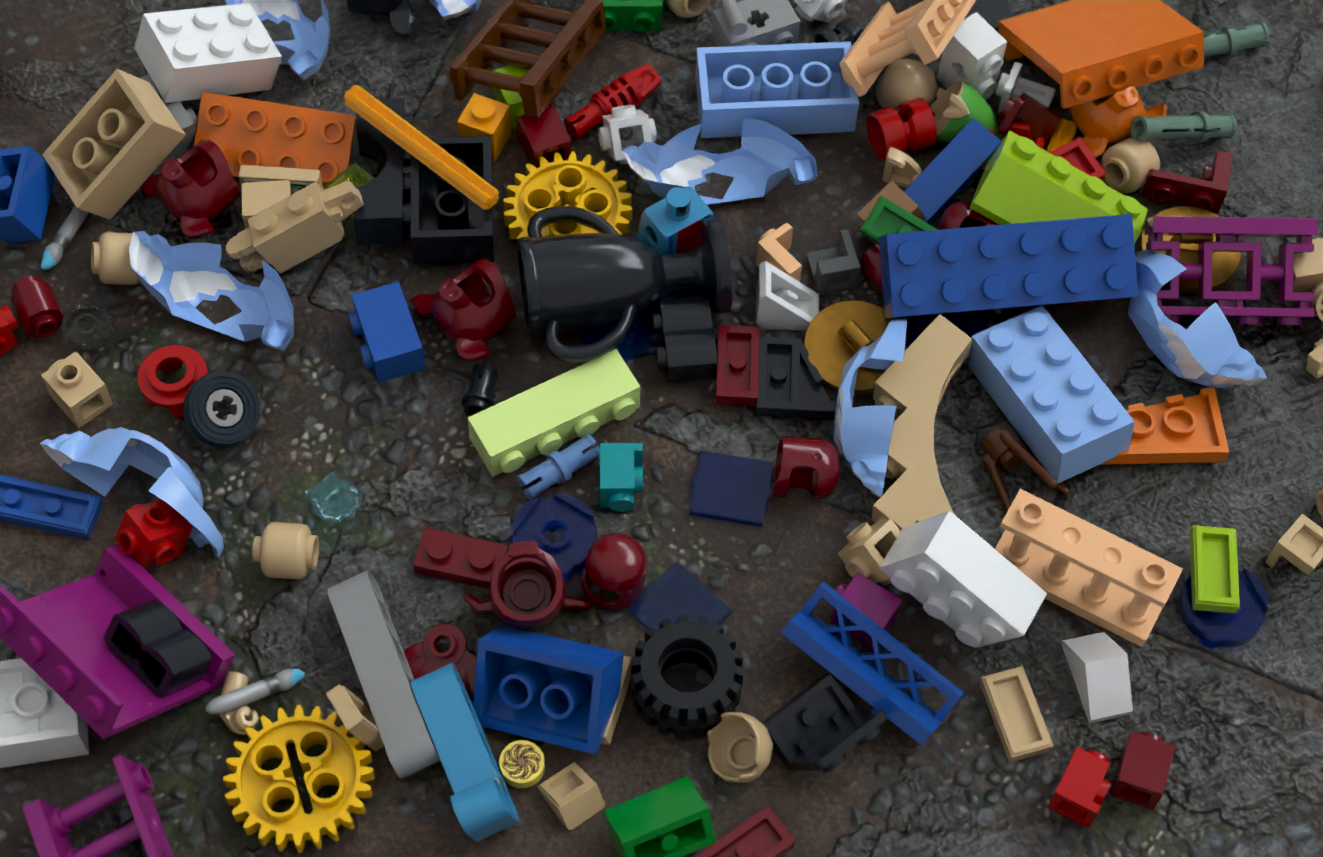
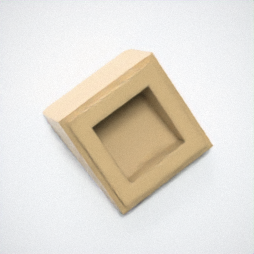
[537,762,605,830]

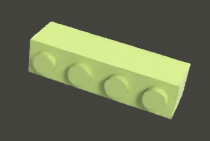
[468,349,641,477]

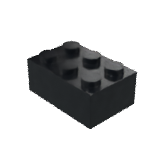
[411,136,495,265]

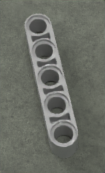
[327,570,441,779]

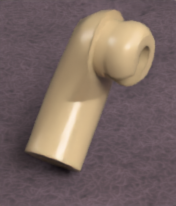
[219,672,259,735]

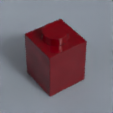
[517,105,571,168]
[1109,731,1175,810]

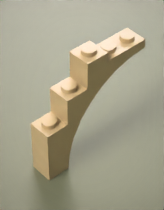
[871,314,972,531]

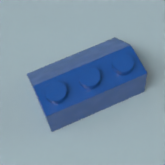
[473,625,624,754]

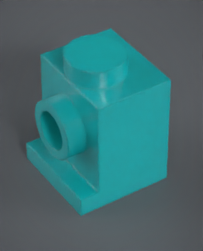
[600,443,643,512]

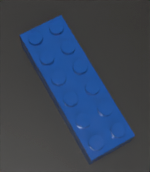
[878,214,1138,319]

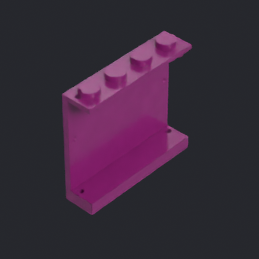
[0,544,235,739]

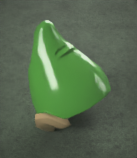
[930,80,1004,144]

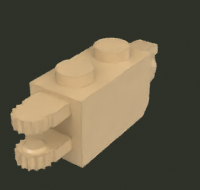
[225,180,364,274]

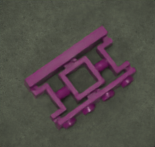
[1145,216,1317,326]

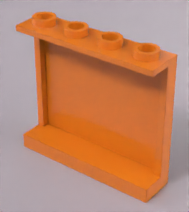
[999,0,1204,109]

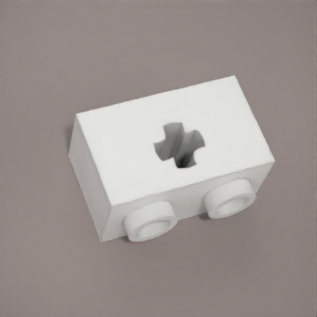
[937,12,1007,100]

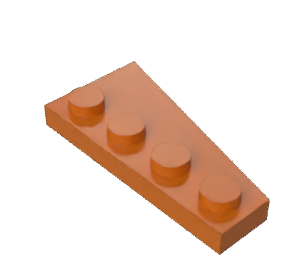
[1100,386,1229,465]

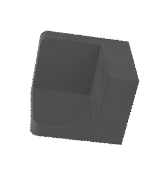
[806,229,861,296]

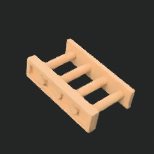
[839,0,976,97]
[995,489,1183,648]

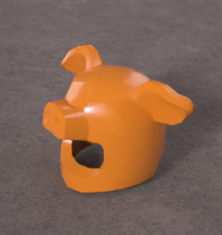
[1067,86,1167,159]

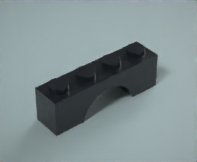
[353,98,414,245]

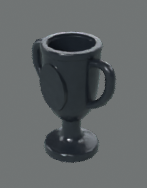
[517,206,732,363]

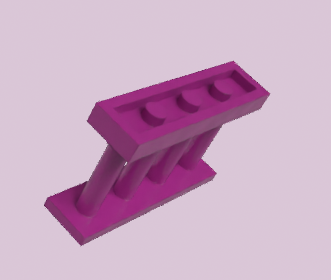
[22,754,174,857]

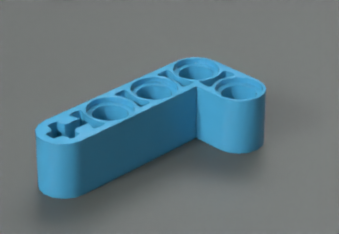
[411,663,520,842]

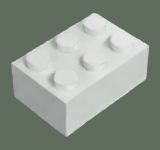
[134,3,282,103]
[879,511,1047,648]

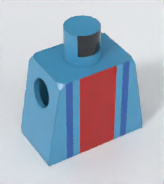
[636,186,714,255]

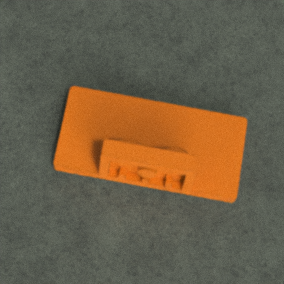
[194,92,356,190]

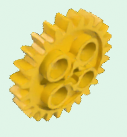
[503,152,632,239]
[223,705,375,853]

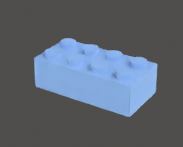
[695,41,859,138]
[968,305,1135,484]

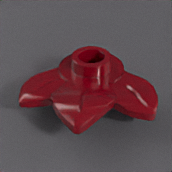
[404,623,477,698]

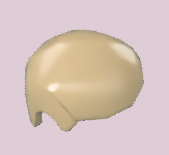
[875,59,938,110]
[708,712,773,783]

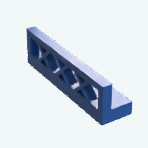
[781,582,964,746]

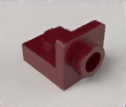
[997,92,1062,145]

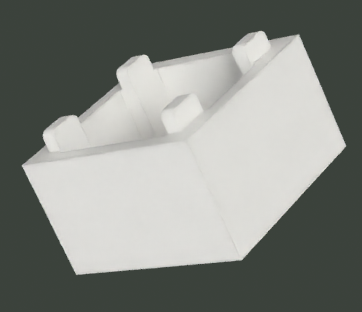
[0,658,89,768]

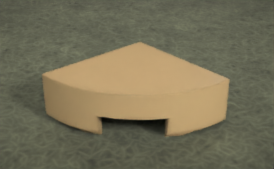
[882,147,922,188]

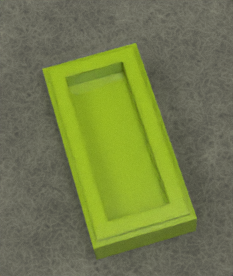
[1190,525,1240,614]

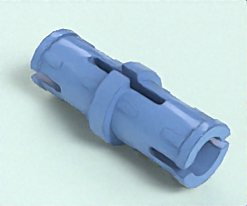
[516,434,600,500]

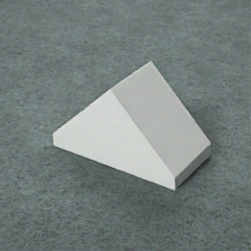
[756,261,819,331]
[1061,632,1133,724]

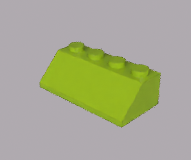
[970,130,1148,244]

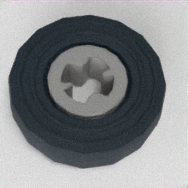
[183,371,260,447]

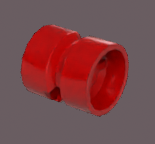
[866,97,937,161]

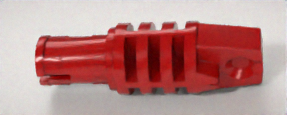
[563,64,662,140]

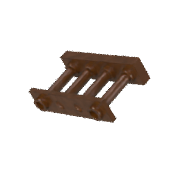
[449,0,606,118]

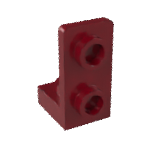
[1141,150,1233,214]

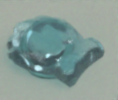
[304,471,363,523]

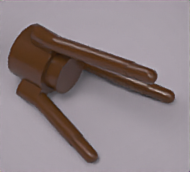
[981,425,1070,512]

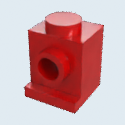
[1047,747,1111,829]

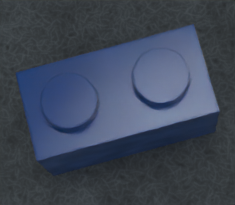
[0,146,56,243]
[347,281,425,383]

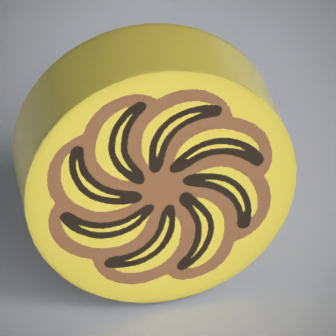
[499,740,545,789]

